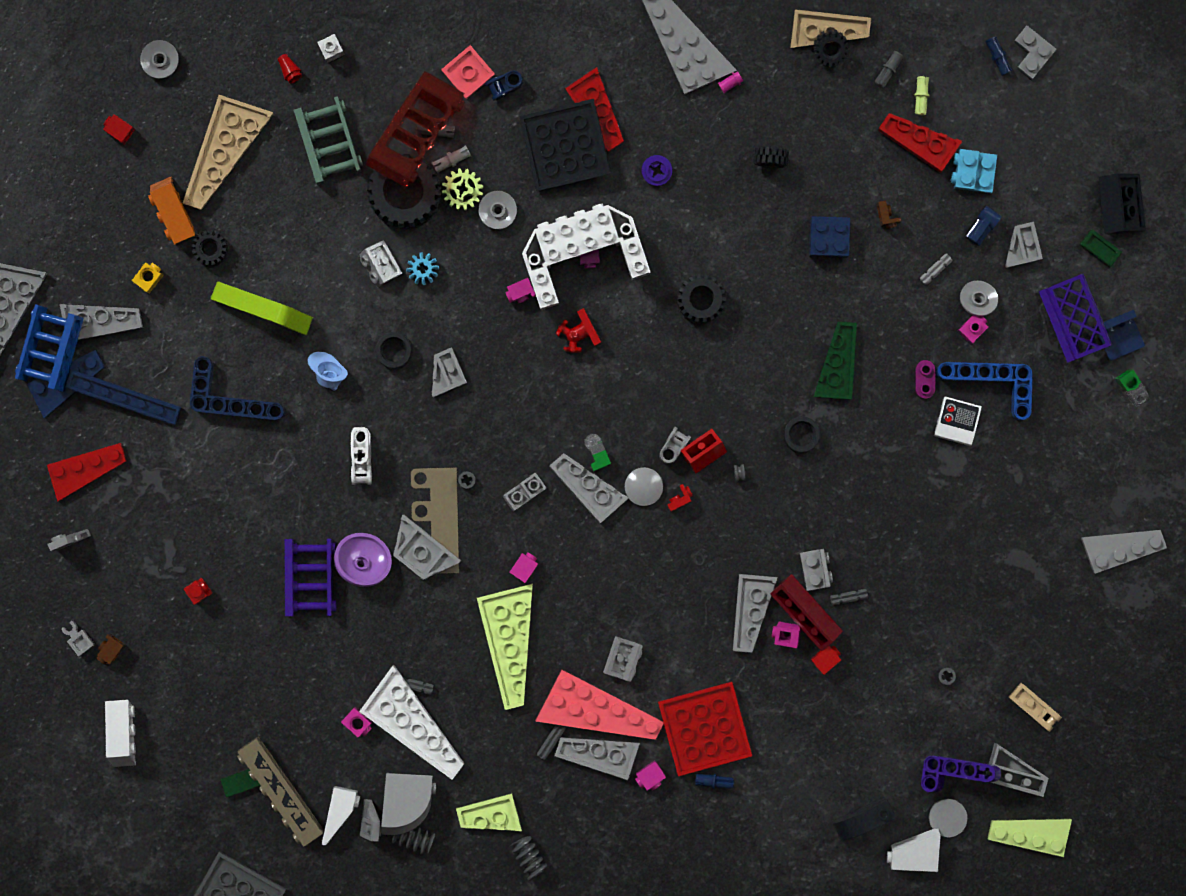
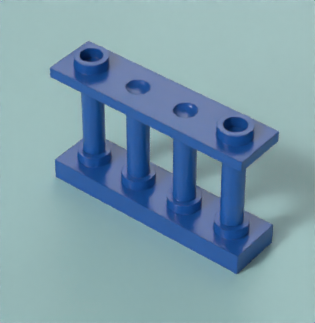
[15,304,84,391]

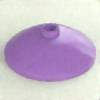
[334,533,392,587]

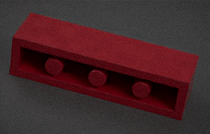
[770,574,843,651]

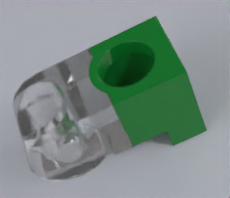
[1115,369,1150,407]
[585,434,611,472]

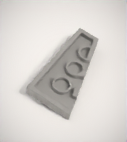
[549,453,628,524]
[1081,530,1167,574]
[555,737,640,780]

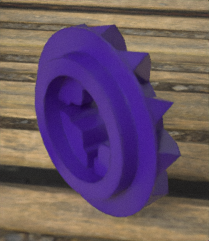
[642,155,672,186]

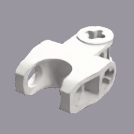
[351,427,372,485]

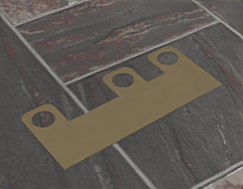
[411,468,459,574]

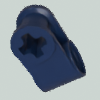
[485,71,523,101]

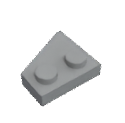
[1005,222,1043,268]
[432,347,467,397]
[360,799,382,841]

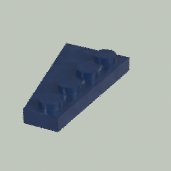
[27,350,105,418]

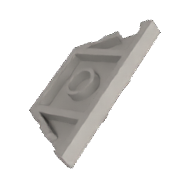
[393,514,462,579]

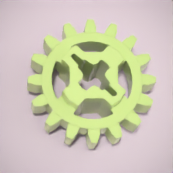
[442,168,483,210]

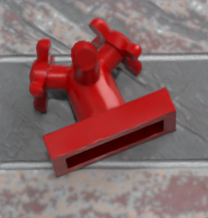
[556,308,601,353]

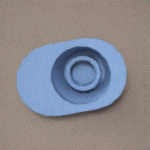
[308,352,348,391]

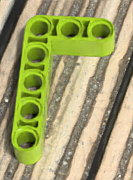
[211,281,313,335]

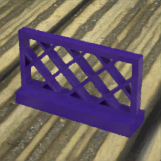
[1039,274,1112,363]

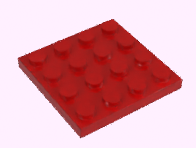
[658,681,752,776]

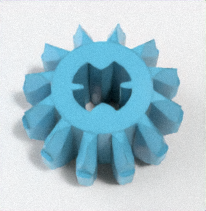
[406,252,439,285]

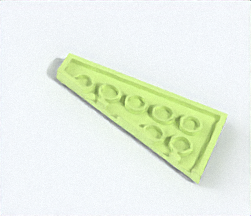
[477,584,533,710]

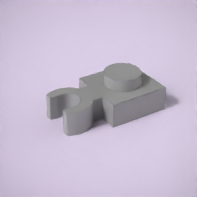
[62,621,95,657]

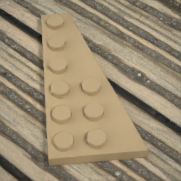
[183,95,274,210]

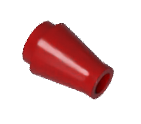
[277,54,302,84]

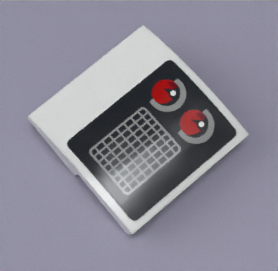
[934,397,982,446]

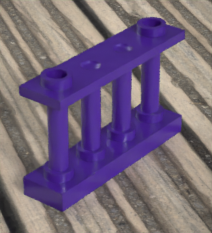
[285,539,336,616]

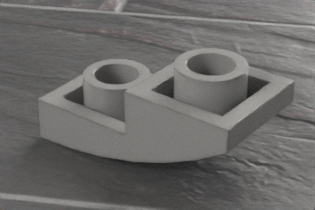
[503,473,546,512]

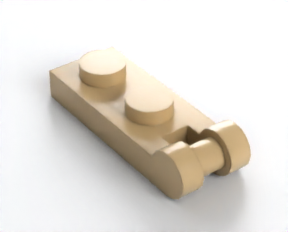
[1009,683,1062,732]

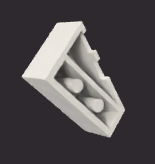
[105,700,136,767]

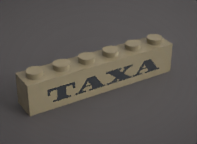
[237,736,324,847]

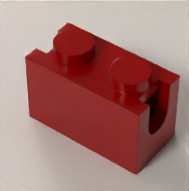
[681,429,727,474]

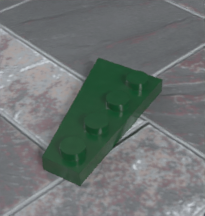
[813,322,857,400]

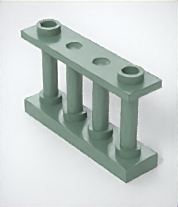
[294,96,363,185]

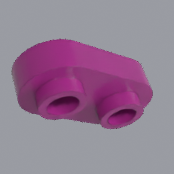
[915,360,935,399]

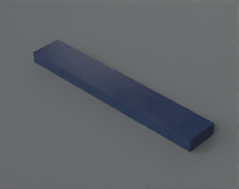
[65,369,181,425]

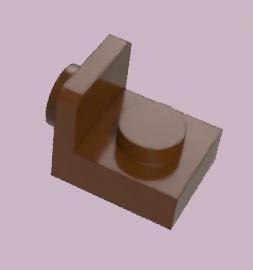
[876,201,901,229]

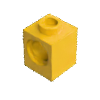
[131,262,163,294]

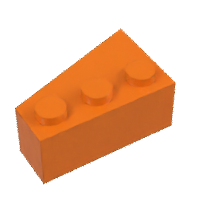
[148,177,195,244]

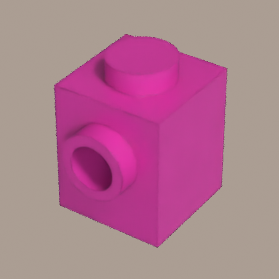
[635,760,666,791]

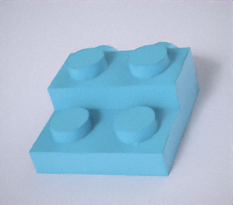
[951,149,997,193]

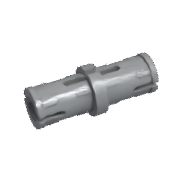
[432,145,471,173]

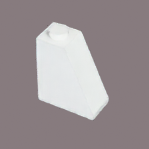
[887,829,940,872]

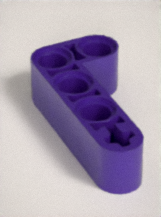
[921,756,1001,792]

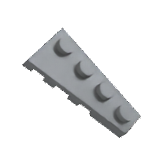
[60,304,143,340]
[733,574,778,652]

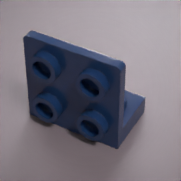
[1098,310,1145,361]

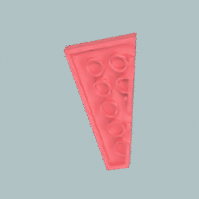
[535,670,664,740]

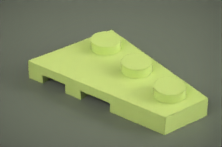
[456,793,522,831]

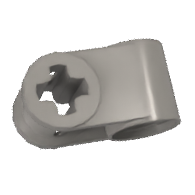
[659,427,691,464]

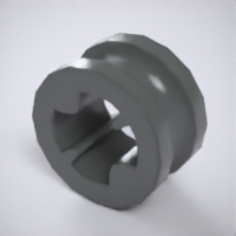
[734,464,746,482]
[458,471,476,489]
[938,668,956,685]

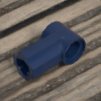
[966,205,1002,246]

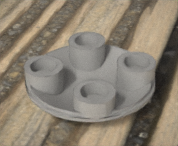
[625,467,663,506]

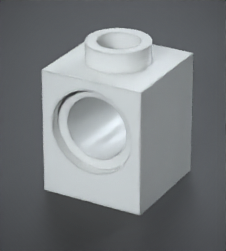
[317,34,345,63]

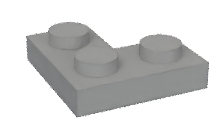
[1014,26,1056,80]

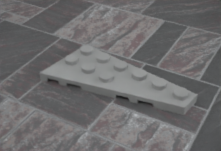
[642,0,737,95]
[0,263,48,355]

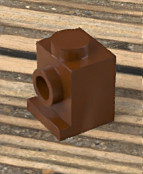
[96,634,126,665]

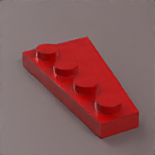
[878,113,962,173]

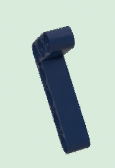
[190,356,285,421]

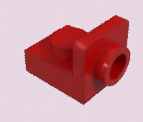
[667,484,693,512]

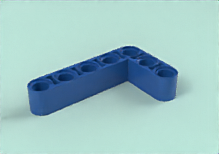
[936,362,1032,421]

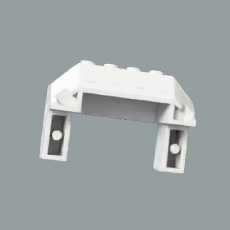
[522,203,650,310]

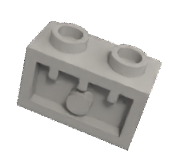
[359,240,402,287]
[800,549,833,591]

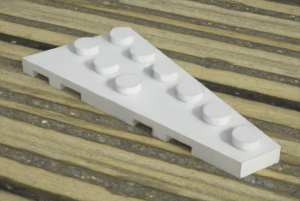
[359,665,464,780]

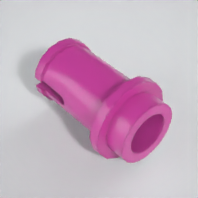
[718,71,743,93]

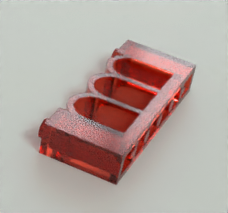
[366,71,465,188]

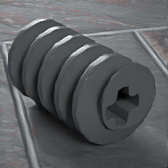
[392,827,435,855]
[509,836,547,880]

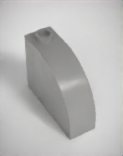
[381,773,436,835]

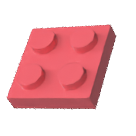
[441,45,495,99]

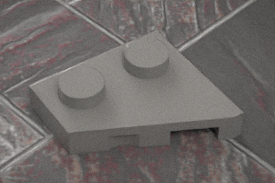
[47,529,91,551]

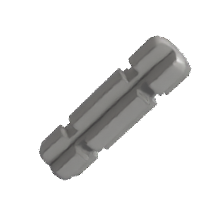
[920,254,952,285]

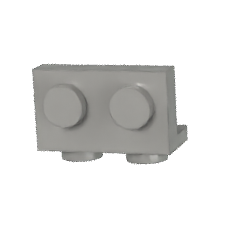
[603,636,643,682]

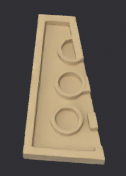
[790,10,871,48]

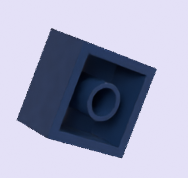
[809,216,850,258]

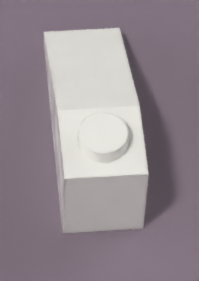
[322,786,360,845]

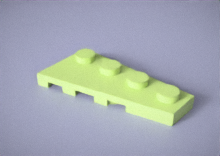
[987,819,1072,857]

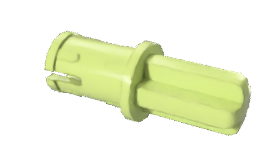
[914,76,930,115]

